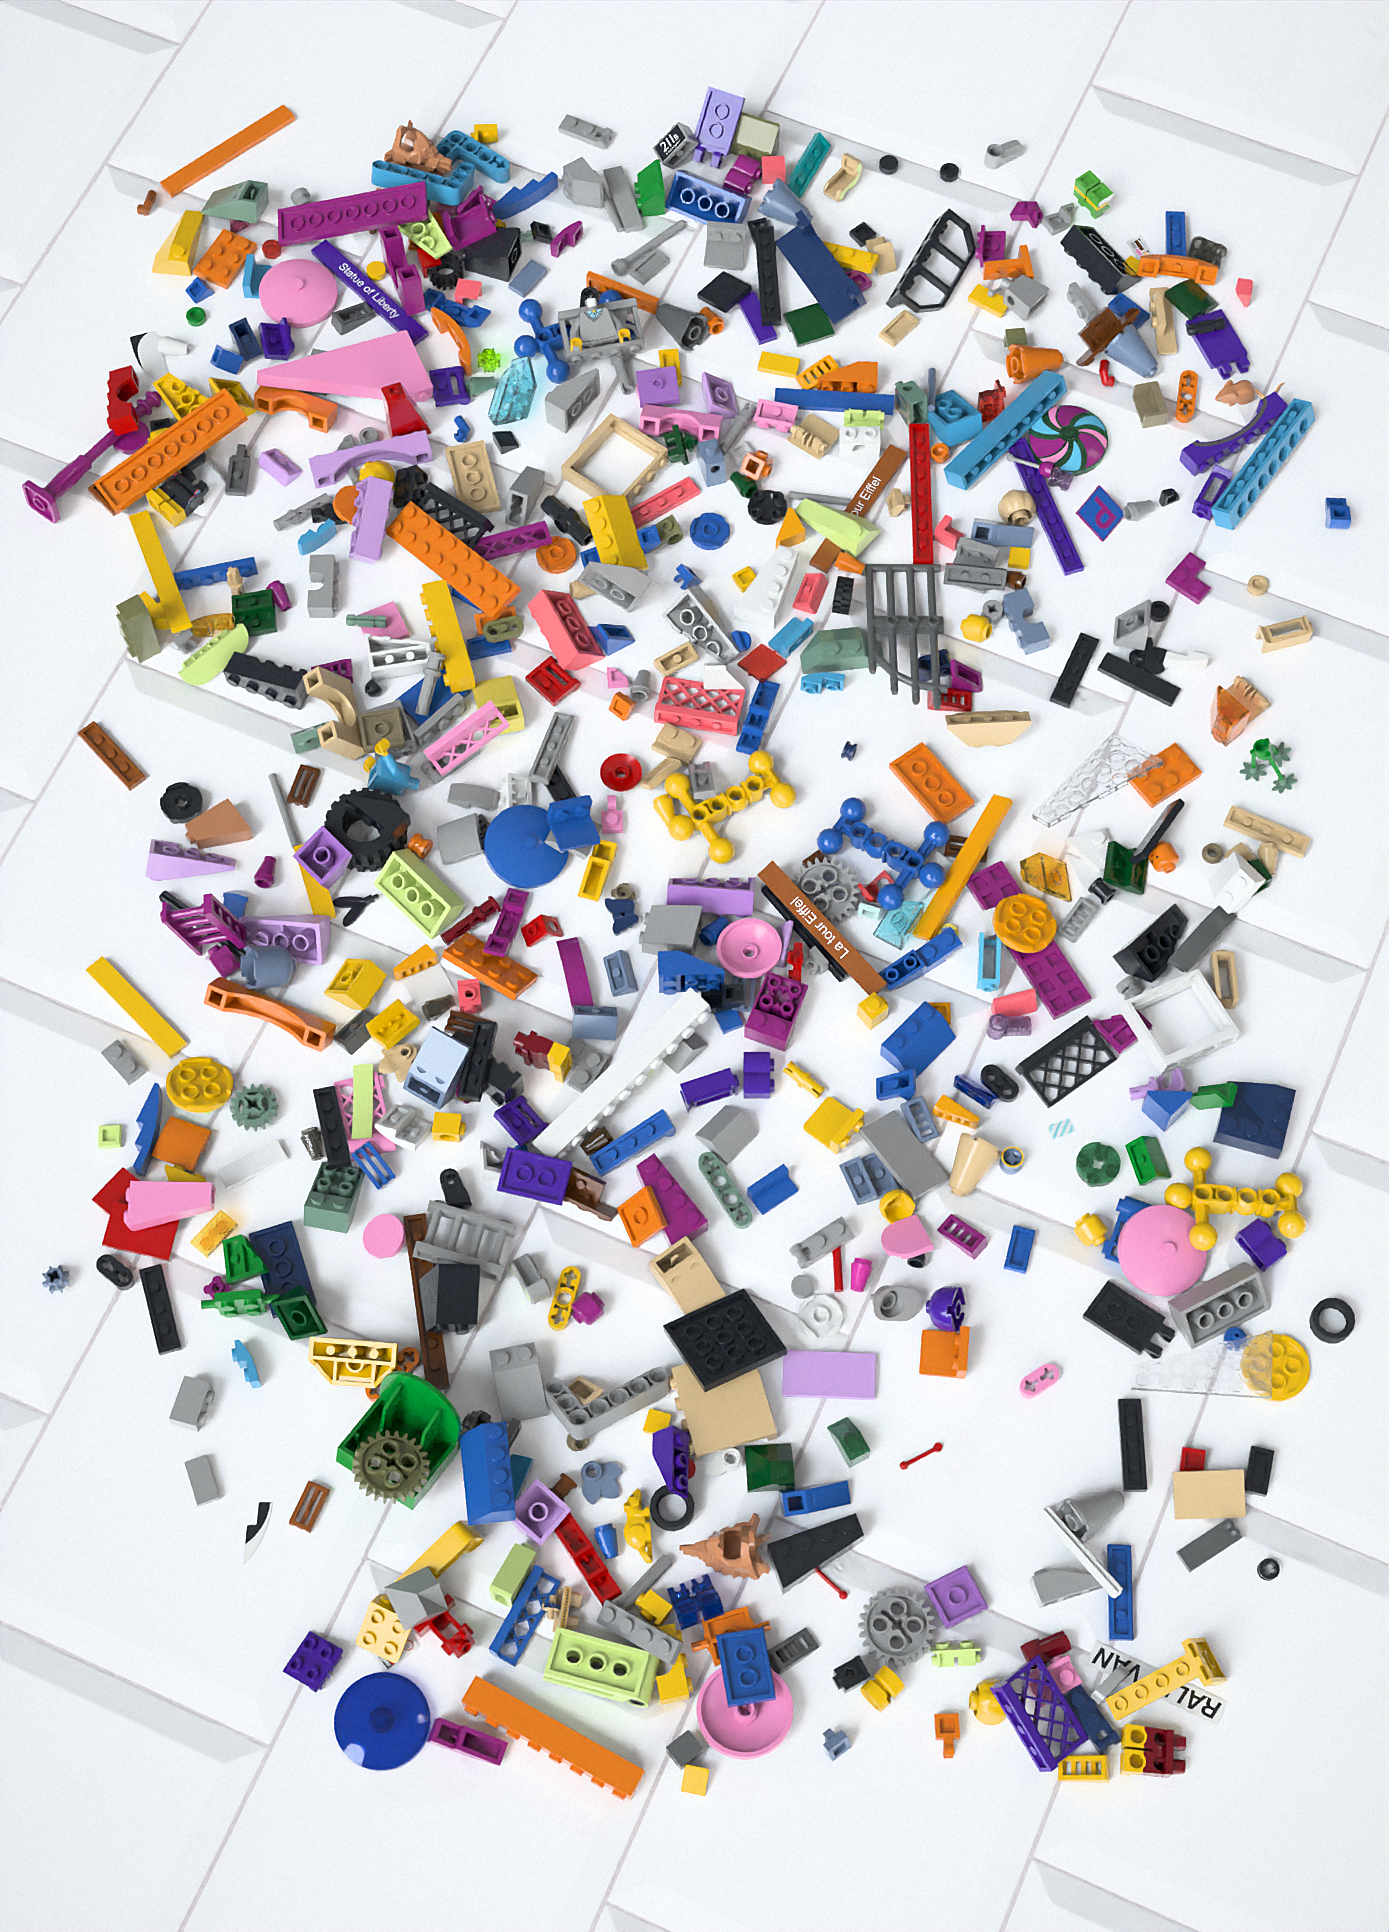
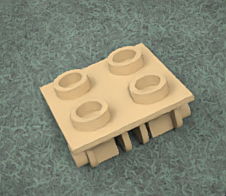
[786,413,839,461]
[1213,675,1272,729]

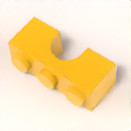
[656,1623,693,1705]

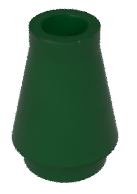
[730,471,758,499]

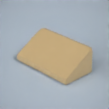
[653,641,700,678]

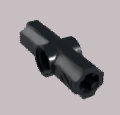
[540,495,593,546]

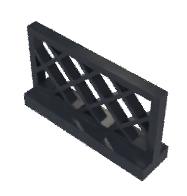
[417,481,495,550]
[1015,1015,1118,1109]

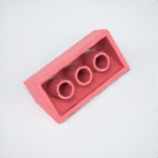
[527,589,605,671]

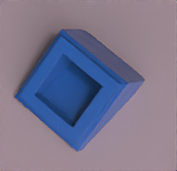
[185,276,215,304]

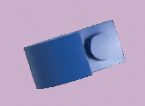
[1324,497,1351,530]

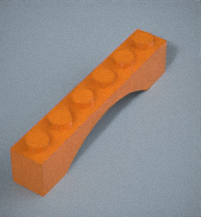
[203,976,337,1052]

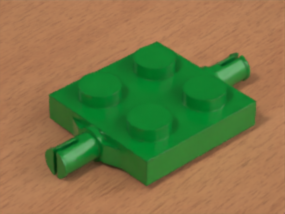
[201,1289,280,1318]

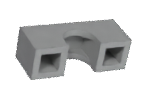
[307,554,340,618]

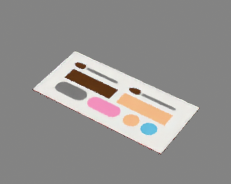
[1125,235,1154,261]

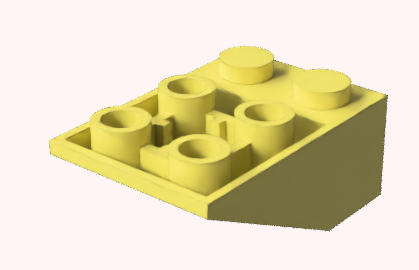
[472,675,525,735]

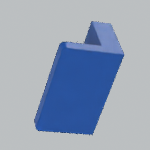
[747,1163,798,1215]

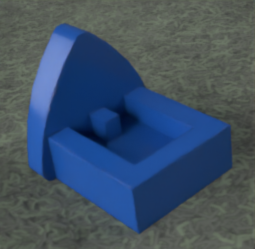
[222,890,249,920]

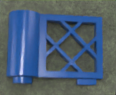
[1101,1195,1154,1264]

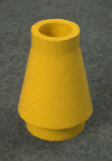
[652,794,676,827]

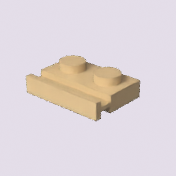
[651,722,703,767]

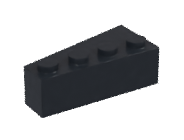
[223,651,309,711]
[452,1030,524,1107]
[766,1513,864,1595]

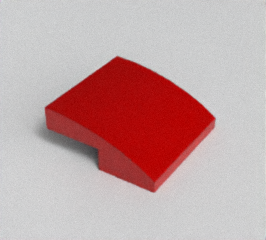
[91,1167,140,1216]

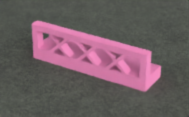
[423,700,510,776]

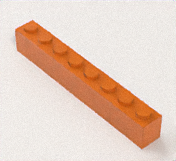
[461,1676,645,1801]

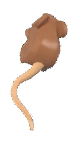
[1214,380,1284,407]

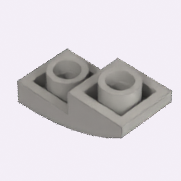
[447,783,495,811]

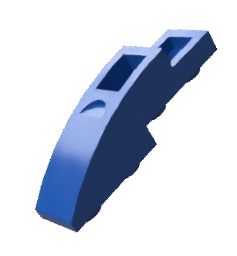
[878,927,963,991]

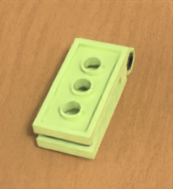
[543,1627,660,1707]

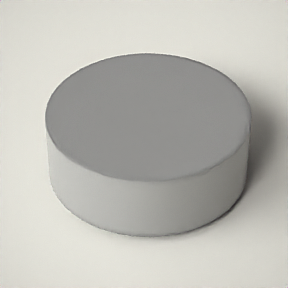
[359,427,380,445]
[791,1275,814,1299]

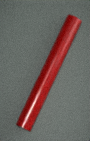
[832,1246,843,1292]

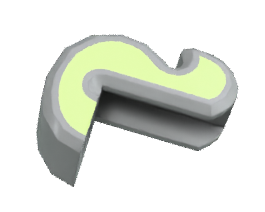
[509,1253,552,1305]

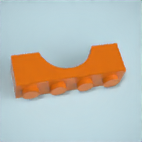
[254,385,337,434]

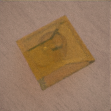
[1020,852,1072,903]

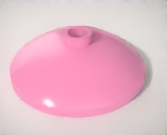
[716,918,782,978]

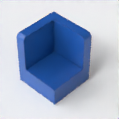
[210,344,244,375]

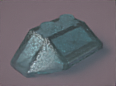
[487,356,537,426]

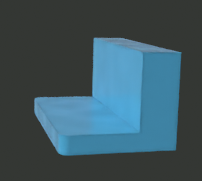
[242,254,272,299]
[768,617,814,659]

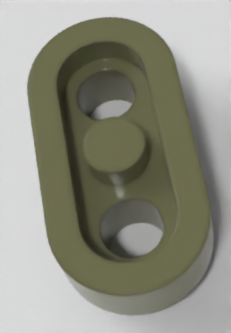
[483,616,524,643]

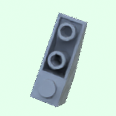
[971,517,1035,548]

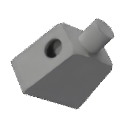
[999,275,1050,321]

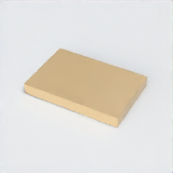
[1172,1469,1246,1520]

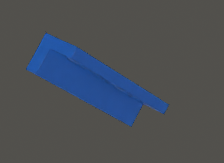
[489,1564,561,1667]

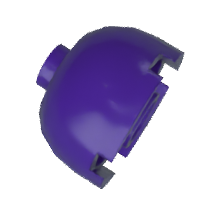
[926,1286,965,1332]

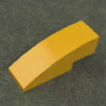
[577,839,618,902]

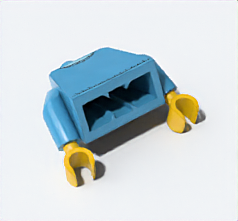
[363,738,420,795]

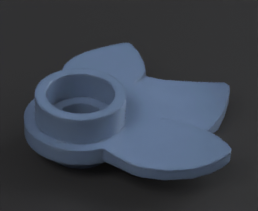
[581,1461,623,1505]

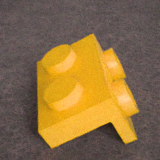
[366,999,421,1050]

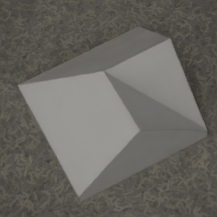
[384,1566,448,1632]

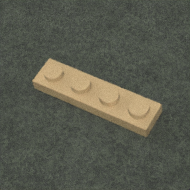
[1223,805,1311,859]

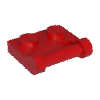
[525,656,581,707]

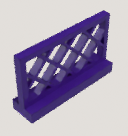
[990,1655,1089,1772]

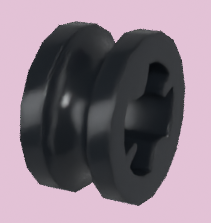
[1257,1558,1280,1581]

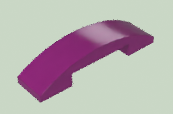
[483,888,529,957]
[556,937,594,1009]

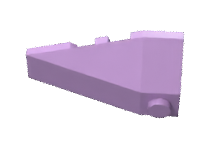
[145,839,236,881]
[239,914,331,965]

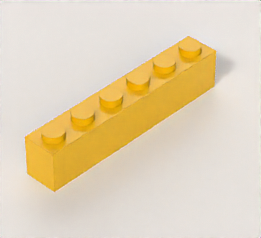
[419,579,476,693]

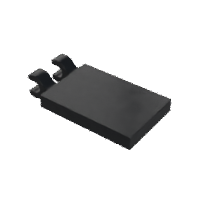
[1082,1280,1176,1361]

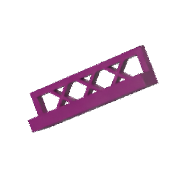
[469,520,552,561]

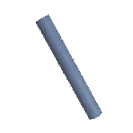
[927,368,936,411]

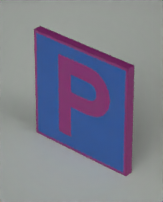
[1076,485,1124,542]

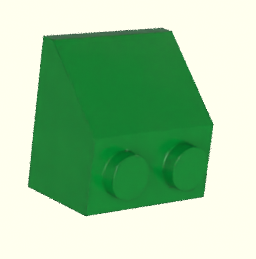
[634,159,665,217]

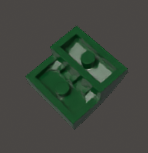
[1164,279,1219,321]
[783,303,835,348]
[231,589,278,637]
[1103,840,1148,895]

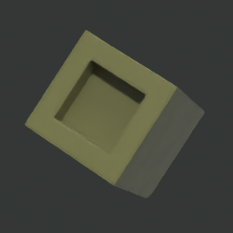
[1003,327,1028,351]

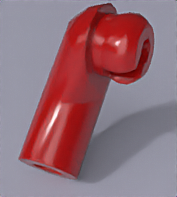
[1099,359,1115,387]

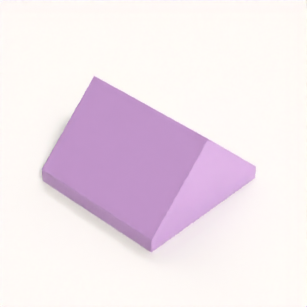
[702,371,739,420]
[511,1478,572,1546]

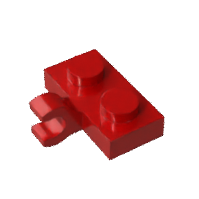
[787,942,804,982]

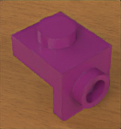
[1009,201,1043,229]
[205,944,240,978]

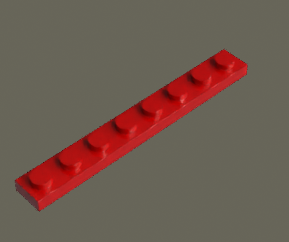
[908,424,934,564]

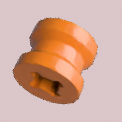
[407,832,433,859]

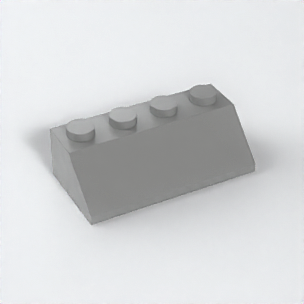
[1167,1262,1270,1350]

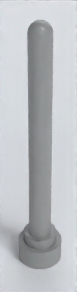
[610,219,686,276]

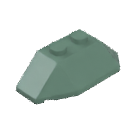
[800,627,884,675]

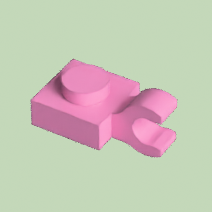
[601,795,623,834]

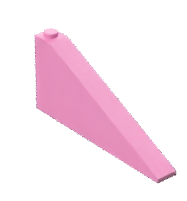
[256,330,433,403]

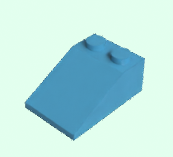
[928,389,983,447]

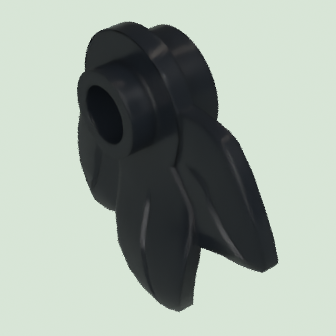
[1128,637,1168,674]

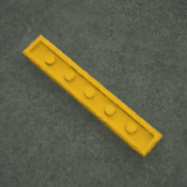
[85,956,187,1059]

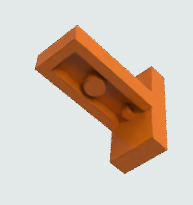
[982,244,1034,280]

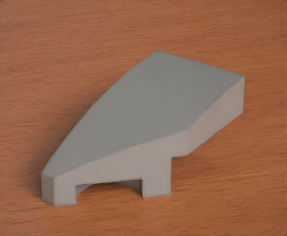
[1041,202,1075,236]

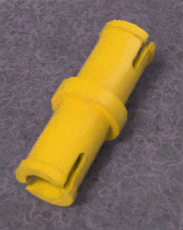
[783,1061,826,1099]

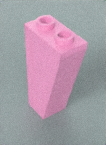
[124,1181,216,1231]

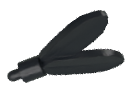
[332,894,379,927]

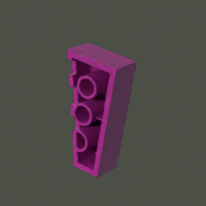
[636,1153,708,1247]

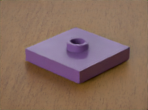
[636,366,680,408]
[923,1565,989,1630]

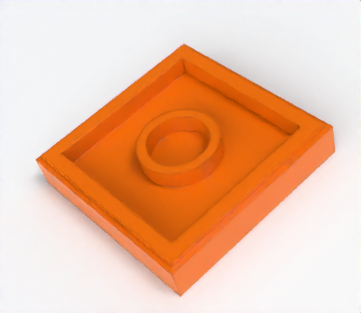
[617,1186,668,1248]

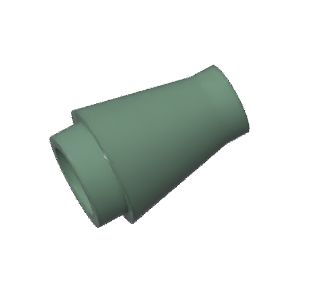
[465,376,496,397]

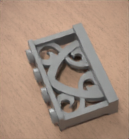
[557,298,645,364]

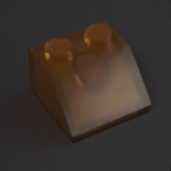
[1210,685,1250,747]

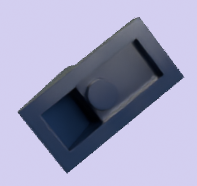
[228,317,263,362]

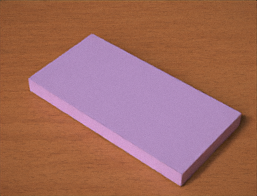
[782,1350,876,1400]

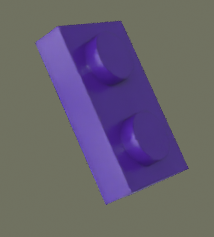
[258,317,295,361]

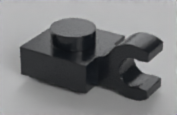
[311,504,348,525]

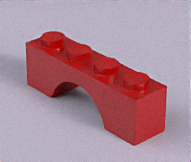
[106,365,139,436]

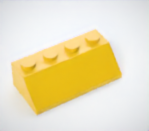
[582,495,649,571]

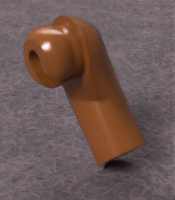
[137,190,157,216]

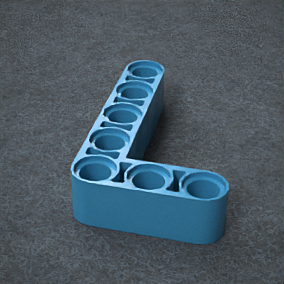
[371,160,475,206]

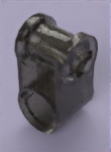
[1187,236,1228,269]

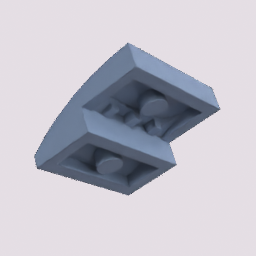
[839,1152,899,1205]

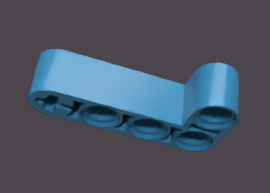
[436,130,511,184]

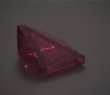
[230,220,250,234]

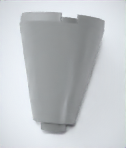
[1057,1488,1124,1543]

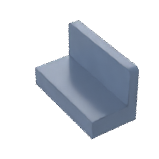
[572,1005,618,1040]

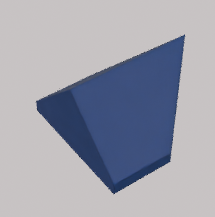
[588,623,635,656]

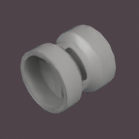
[290,187,314,206]
[1115,975,1144,1001]

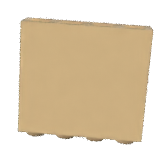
[669,1364,777,1461]

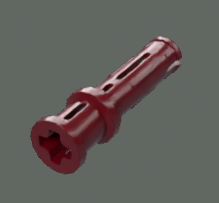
[440,895,502,946]

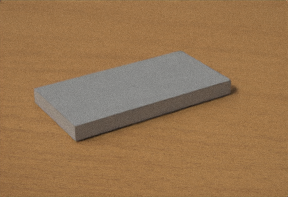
[859,1110,949,1201]

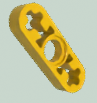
[548,1266,581,1331]

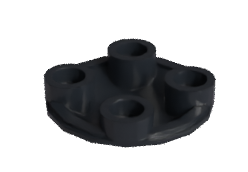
[747,490,787,525]

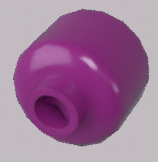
[571,1291,605,1326]

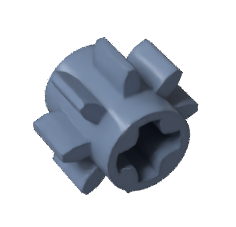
[42,1265,70,1294]

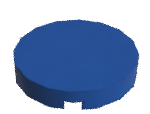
[690,513,730,550]

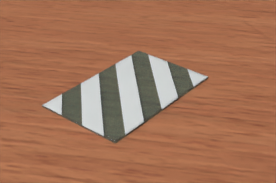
[1047,1118,1075,1139]

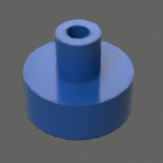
[1223,1327,1247,1352]

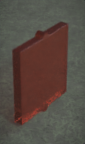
[737,643,787,684]

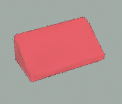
[792,573,829,614]
[991,988,1037,1022]

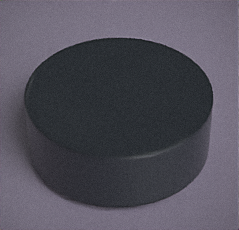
[879,155,898,175]
[939,163,959,182]
[1150,601,1170,622]

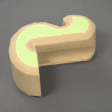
[823,152,863,202]

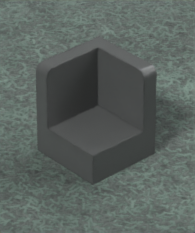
[666,1730,704,1771]

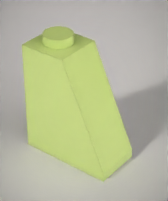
[489,1542,538,1608]

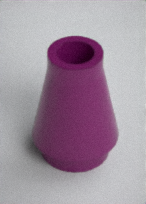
[266,580,292,612]
[254,856,277,889]

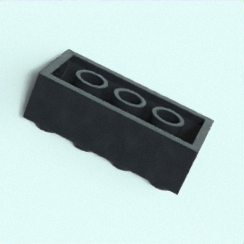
[1060,224,1142,295]

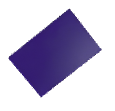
[496,1147,573,1207]

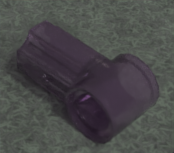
[986,1013,1032,1040]

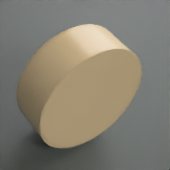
[1247,575,1269,596]

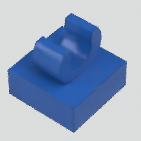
[673,563,702,591]

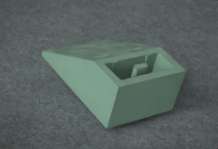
[201,180,269,223]
[303,1161,365,1234]

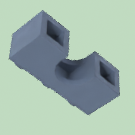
[1002,588,1050,656]

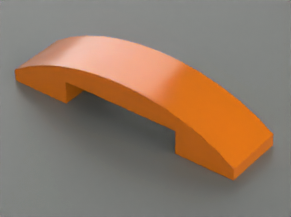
[1137,254,1218,286]
[430,307,472,377]

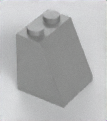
[638,905,702,957]

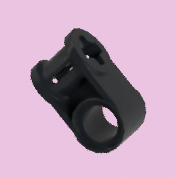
[439,1168,473,1210]

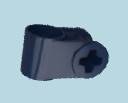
[918,649,951,682]

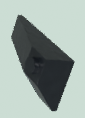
[1112,903,1188,983]

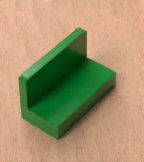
[1190,1082,1238,1110]
[1125,1136,1171,1186]

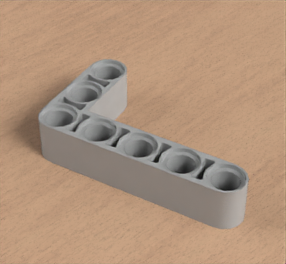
[545,1367,670,1440]

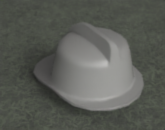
[870,1285,922,1322]

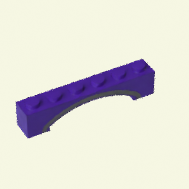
[1179,391,1289,477]

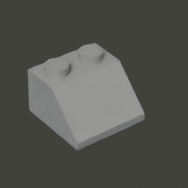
[562,156,604,209]

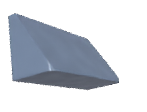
[603,949,638,997]

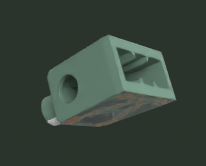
[893,381,928,427]

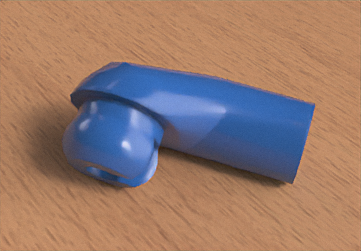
[454,415,471,443]

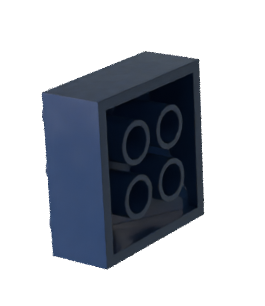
[1212,1081,1296,1160]

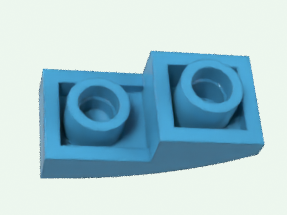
[297,518,337,556]
[800,672,845,694]
[231,1339,261,1389]

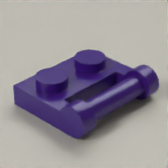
[429,366,471,408]
[493,1095,550,1148]

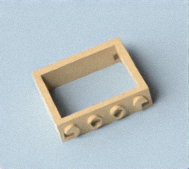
[561,412,668,506]

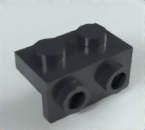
[393,464,428,508]

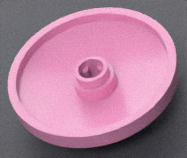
[259,259,338,328]
[1118,1205,1207,1296]
[696,1667,793,1760]

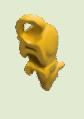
[623,1488,653,1563]

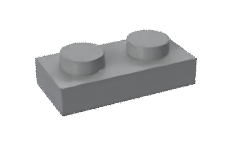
[100,1039,146,1086]

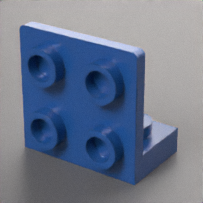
[546,794,601,852]

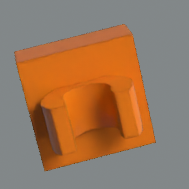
[608,691,636,721]

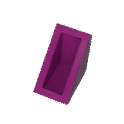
[949,659,983,693]

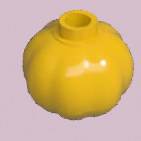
[359,460,395,490]
[969,1679,1007,1725]

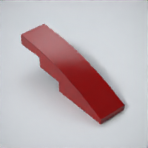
[554,1512,622,1607]

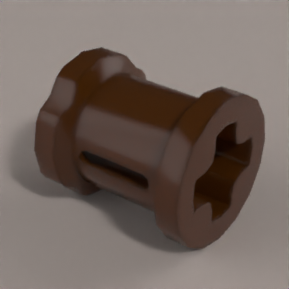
[548,1473,578,1502]

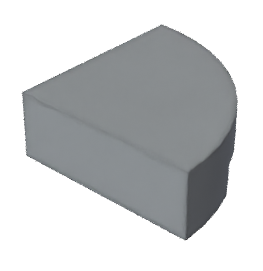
[337,434,356,450]

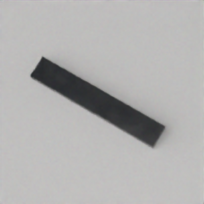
[754,226,782,326]

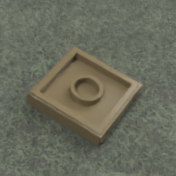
[357,707,406,754]

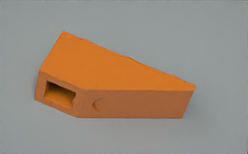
[817,361,878,393]

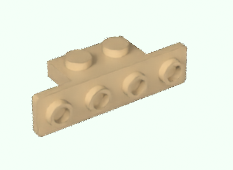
[1149,287,1177,355]

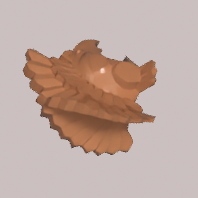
[384,119,453,176]
[679,1513,770,1580]

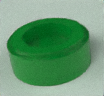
[186,307,206,327]

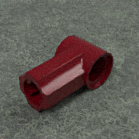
[1020,1630,1072,1670]

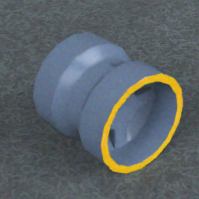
[999,1146,1024,1175]

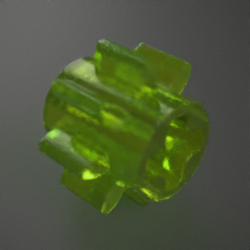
[477,348,501,373]

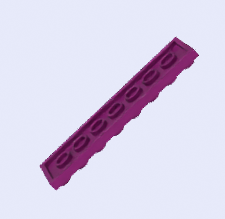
[277,181,429,247]

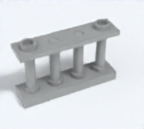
[412,1200,517,1282]

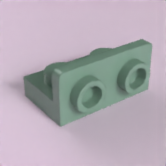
[289,721,330,754]

